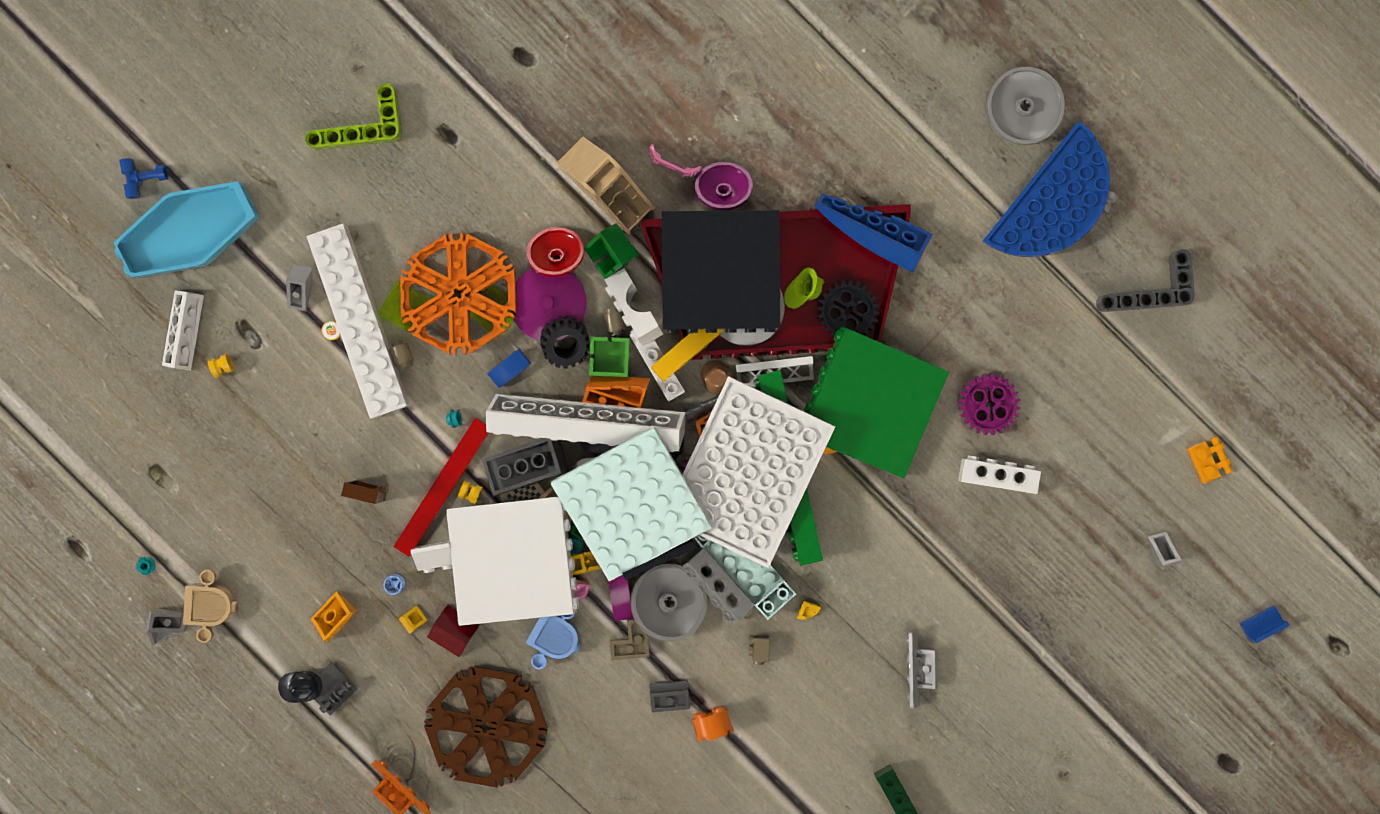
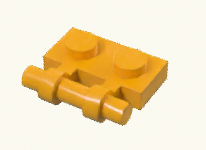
[1186,436,1233,484]

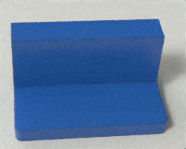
[1239,606,1290,643]

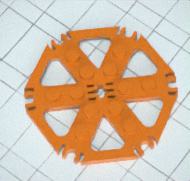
[400,233,517,356]

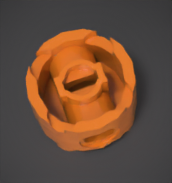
[691,706,734,742]

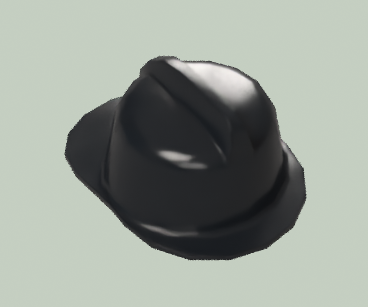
[278,671,322,703]

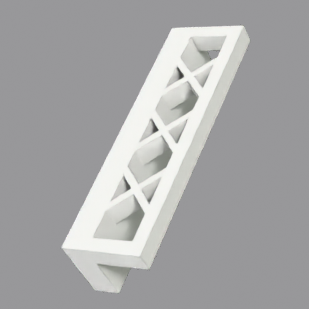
[162,290,204,371]
[736,356,814,387]

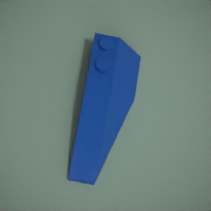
[815,194,933,272]

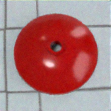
[526,227,584,277]

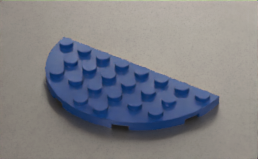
[983,121,1110,257]

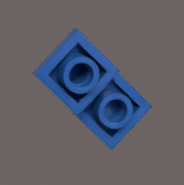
[487,348,531,388]

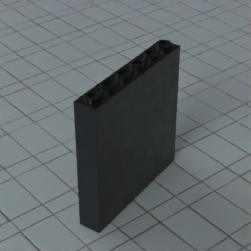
[661,210,780,333]

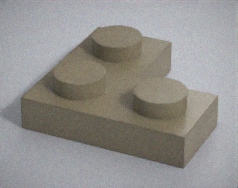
[610,619,650,661]

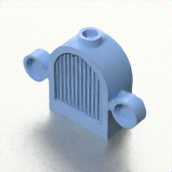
[525,613,582,669]

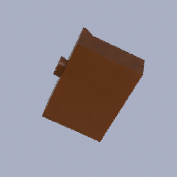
[341,480,389,504]

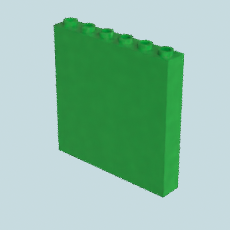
[804,327,949,479]

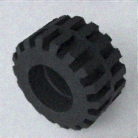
[540,316,590,369]

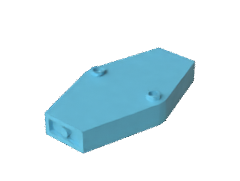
[113,181,260,279]

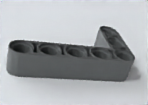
[1096,249,1195,312]

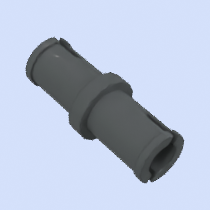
[684,395,719,422]

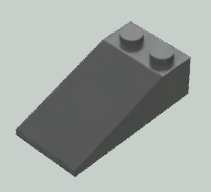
[482,438,569,496]

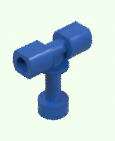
[119,158,168,199]

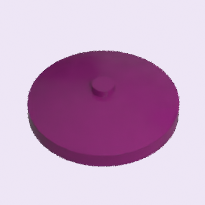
[511,268,587,341]

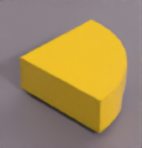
[797,600,821,620]

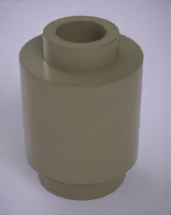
[603,308,625,336]
[389,341,414,370]

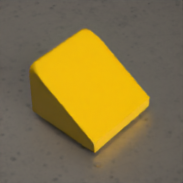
[399,605,428,633]

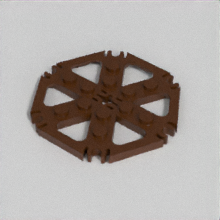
[424,666,548,788]

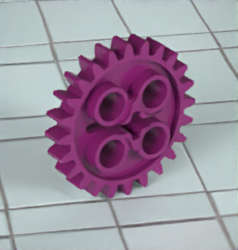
[957,373,1021,435]

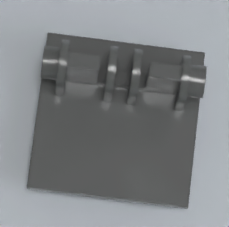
[314,662,358,716]

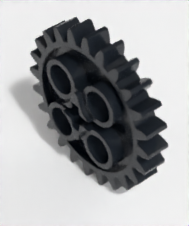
[817,280,880,337]

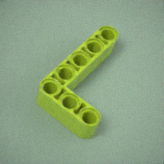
[305,83,402,150]

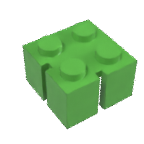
[589,337,630,377]

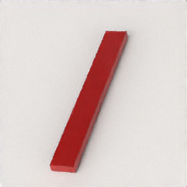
[393,418,489,557]

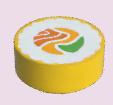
[322,321,341,340]

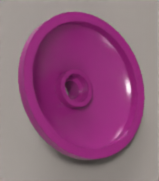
[695,162,753,211]

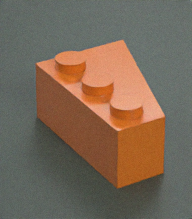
[582,376,651,408]

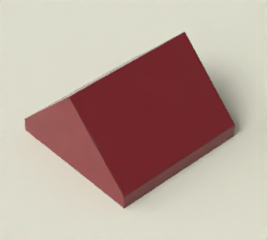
[427,604,480,657]

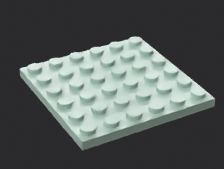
[551,427,711,581]

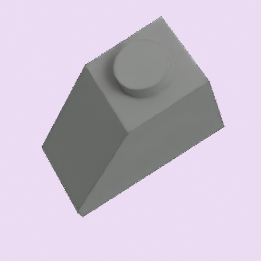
[286,264,313,311]

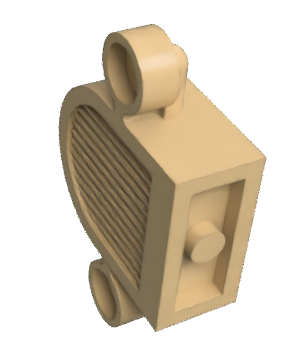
[183,569,238,643]

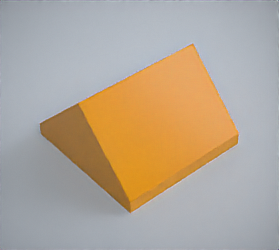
[311,591,358,643]

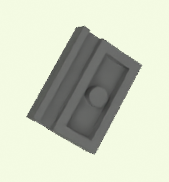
[649,680,690,713]

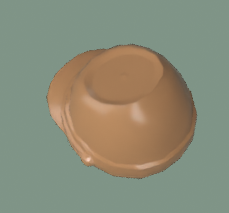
[700,361,735,395]

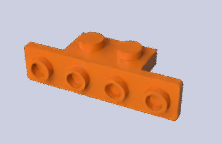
[371,759,431,814]

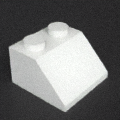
[411,541,453,573]

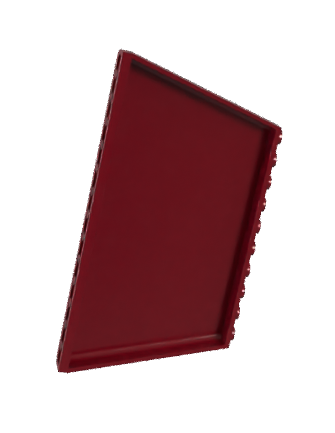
[641,204,911,360]

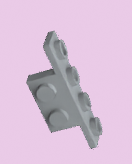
[906,629,938,709]

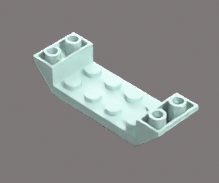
[693,535,796,620]

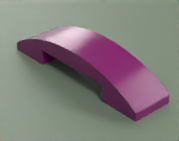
[608,575,634,621]

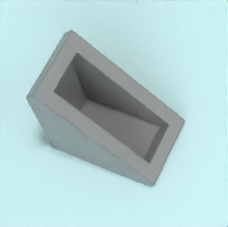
[1148,532,1182,568]

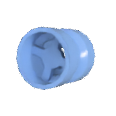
[383,574,406,595]

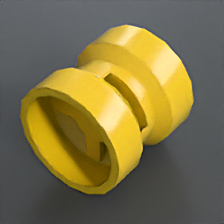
[208,354,234,378]
[458,480,483,505]

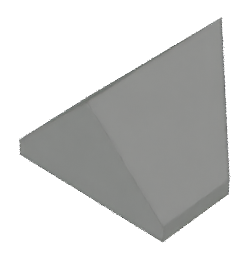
[146,608,185,646]

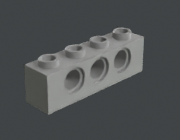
[682,548,755,623]

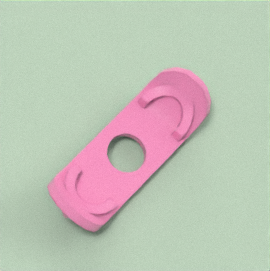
[649,144,702,178]

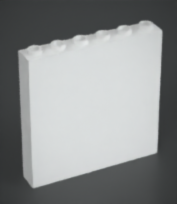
[446,497,579,626]

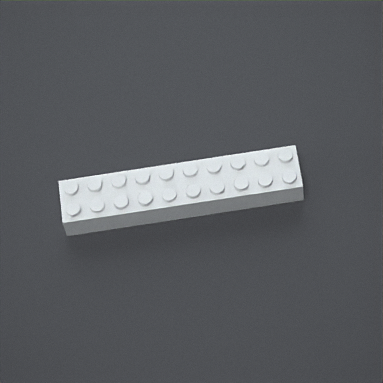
[306,224,410,419]
[486,394,685,452]

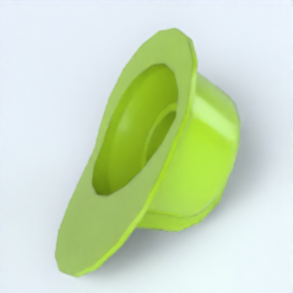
[784,268,824,309]

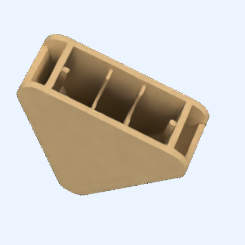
[556,137,655,236]

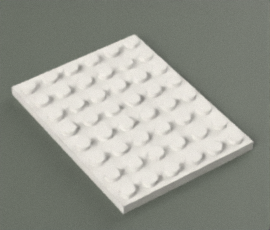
[683,376,836,568]

